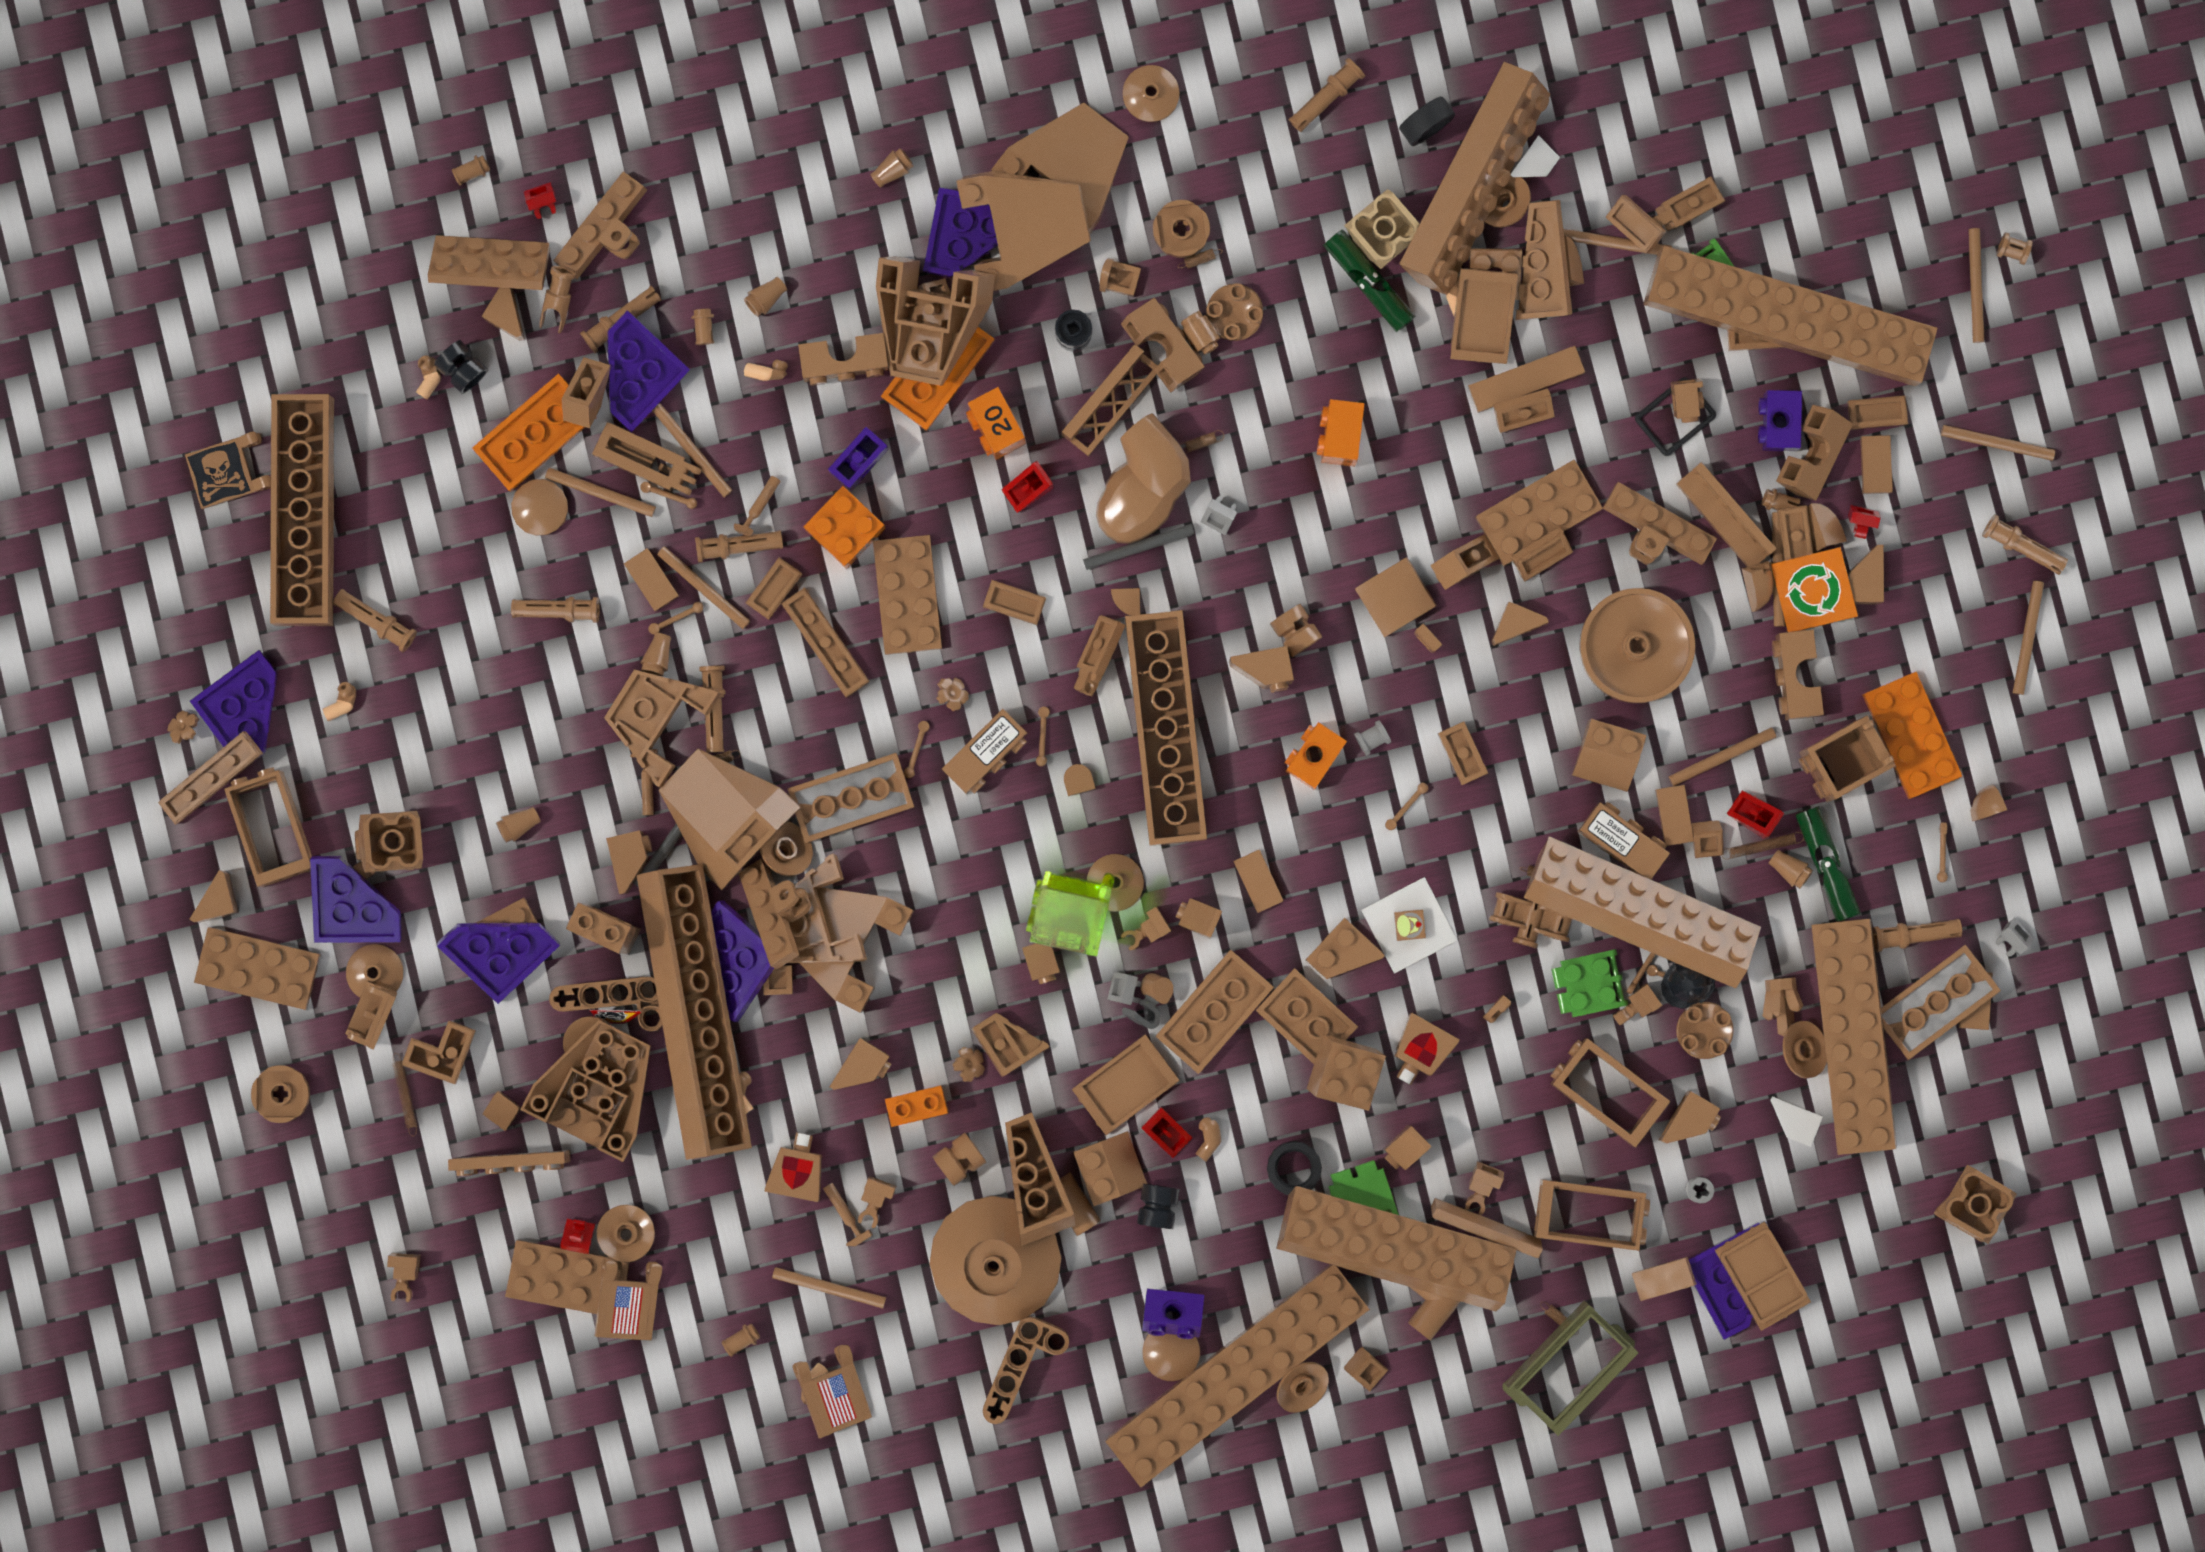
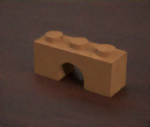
[1121,298,1205,393]
[798,333,889,386]
[1776,405,1853,501]
[1772,629,1824,720]

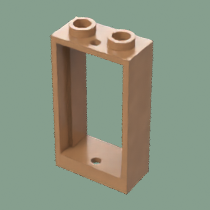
[224,767,312,887]
[566,903,641,955]
[1550,1038,1670,1147]
[1534,1179,1650,1251]

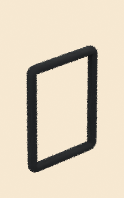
[1635,377,1716,456]

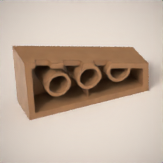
[1005,1113,1075,1246]

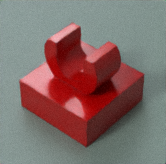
[524,182,556,219]
[1848,505,1881,539]
[560,1219,595,1254]

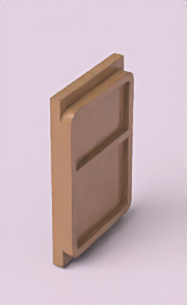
[1450,268,1518,364]
[1072,1034,1180,1135]
[1714,1221,1811,1331]

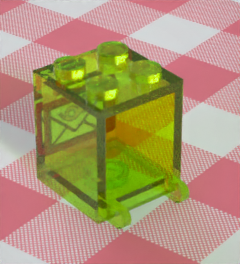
[1026,871,1114,957]

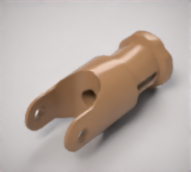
[539,266,576,334]

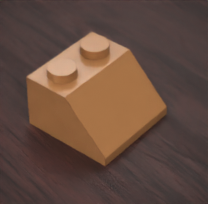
[1229,646,1294,693]
[1572,719,1647,792]
[1074,1131,1147,1206]

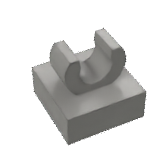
[1200,496,1237,535]
[1996,917,2034,956]
[1107,972,1141,1005]

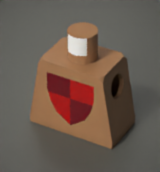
[1394,1013,1459,1085]
[764,1132,822,1202]

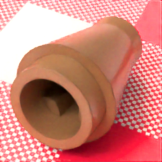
[870,148,914,188]
[744,277,787,317]
[640,633,671,677]
[496,807,541,843]
[1768,850,1813,889]

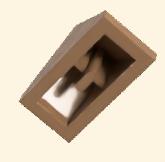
[482,287,525,341]
[1491,602,1549,646]
[189,870,239,923]

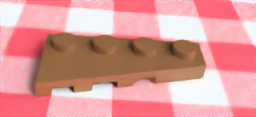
[1515,200,1572,320]

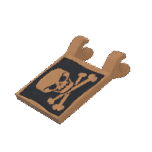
[185,432,271,509]

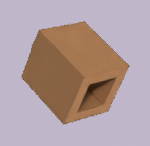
[1022,939,1060,984]

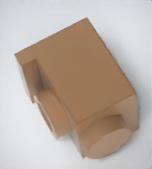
[1670,379,1704,423]

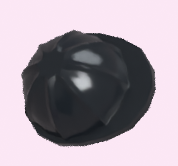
[1661,962,1715,1009]

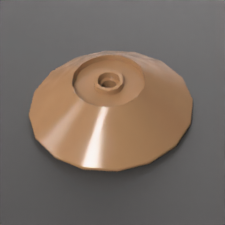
[930,1196,1061,1325]

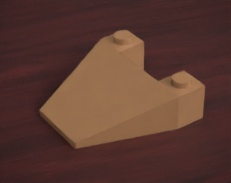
[991,102,1129,233]
[956,171,1091,291]
[876,256,995,386]
[800,888,914,1013]

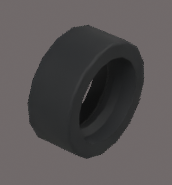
[1399,96,1455,146]
[1267,1141,1322,1195]

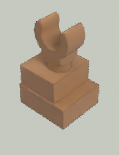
[1121,907,1172,950]
[1613,984,1662,1025]
[1465,1161,1504,1215]
[858,1176,897,1228]
[387,1253,420,1302]

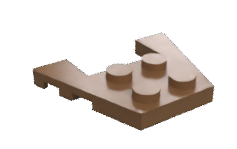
[604,670,721,787]
[784,854,867,963]

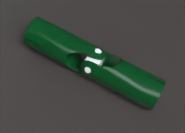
[1323,229,1416,333]
[1795,806,1861,922]

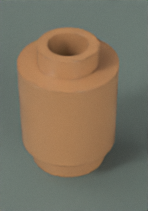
[1181,311,1220,355]

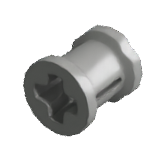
[1354,720,1391,756]
[1685,1177,1714,1204]

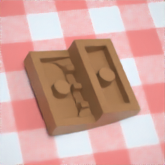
[1355,557,1437,638]

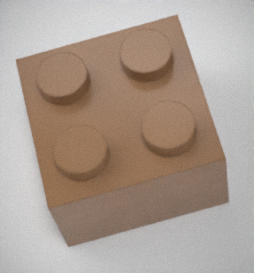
[1307,1035,1386,1111]

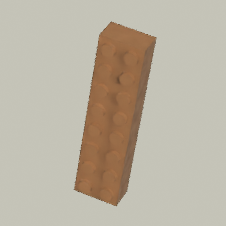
[1399,62,1551,295]
[270,394,334,626]
[1125,610,1207,846]
[1524,836,1761,988]
[1811,919,1897,1155]
[1276,1186,1517,1312]

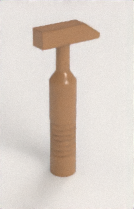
[734,476,781,537]
[630,749,658,816]
[823,1183,873,1246]

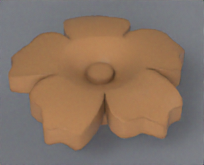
[936,677,969,712]
[167,710,200,744]
[952,1047,985,1082]

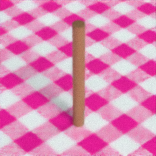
[1968,228,1984,343]
[1563,229,1672,255]
[652,403,733,498]
[1941,425,2055,461]
[545,468,656,517]
[1772,512,1785,627]
[657,546,750,629]
[2013,581,2044,695]
[1668,727,1776,787]
[772,1267,886,1308]

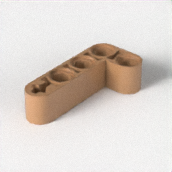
[549,977,663,1031]
[983,1316,1069,1424]

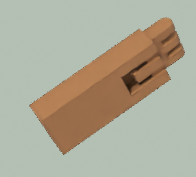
[592,422,702,496]

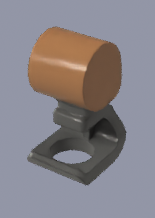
[1122,973,1173,1029]

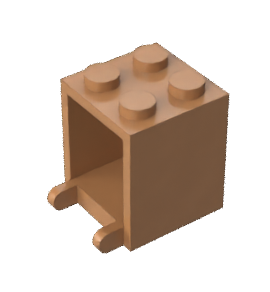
[1798,715,1896,802]

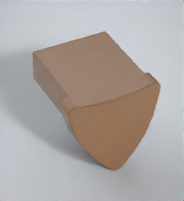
[1100,258,1141,297]

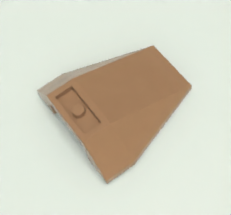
[659,748,801,890]
[520,1020,651,1162]

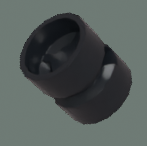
[1055,309,1092,352]
[434,340,488,394]
[1137,1183,1180,1229]

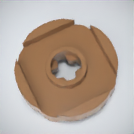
[1153,200,1210,258]
[251,1065,310,1123]

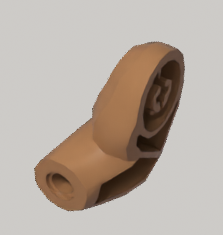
[1096,413,1191,544]

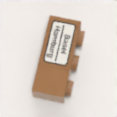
[942,709,1028,795]
[1577,802,1670,880]

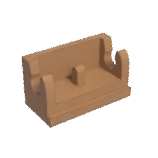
[345,981,397,1050]

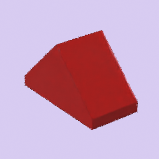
[1001,461,1054,513]
[1727,790,1784,839]
[1141,1107,1192,1158]

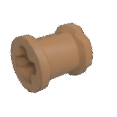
[1996,232,2033,265]

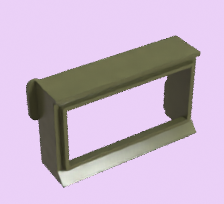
[1502,1300,1638,1436]

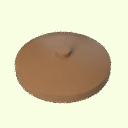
[1579,588,1695,703]

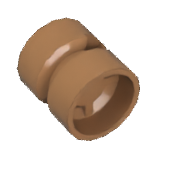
[1270,604,1323,657]
[932,1132,987,1186]

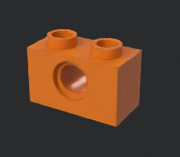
[1284,722,1347,790]
[885,1085,949,1127]

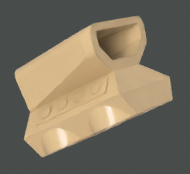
[1344,189,1420,269]

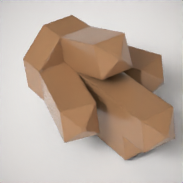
[1762,978,1804,1037]

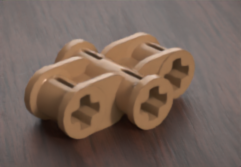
[1489,892,1573,948]

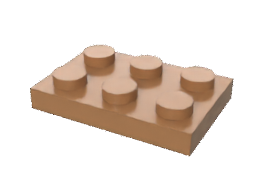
[1255,968,1358,1064]

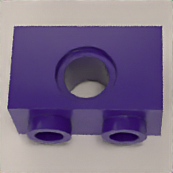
[1758,390,1802,452]
[828,427,889,492]
[1142,1288,1204,1339]

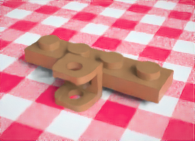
[553,171,647,279]
[1603,482,1717,565]
[739,859,811,969]

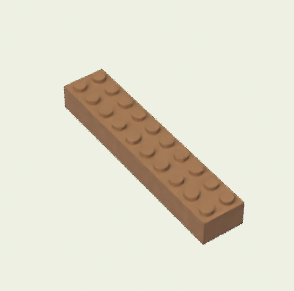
[1643,246,1938,386]
[637,864,752,1160]
[1105,1264,1370,1487]

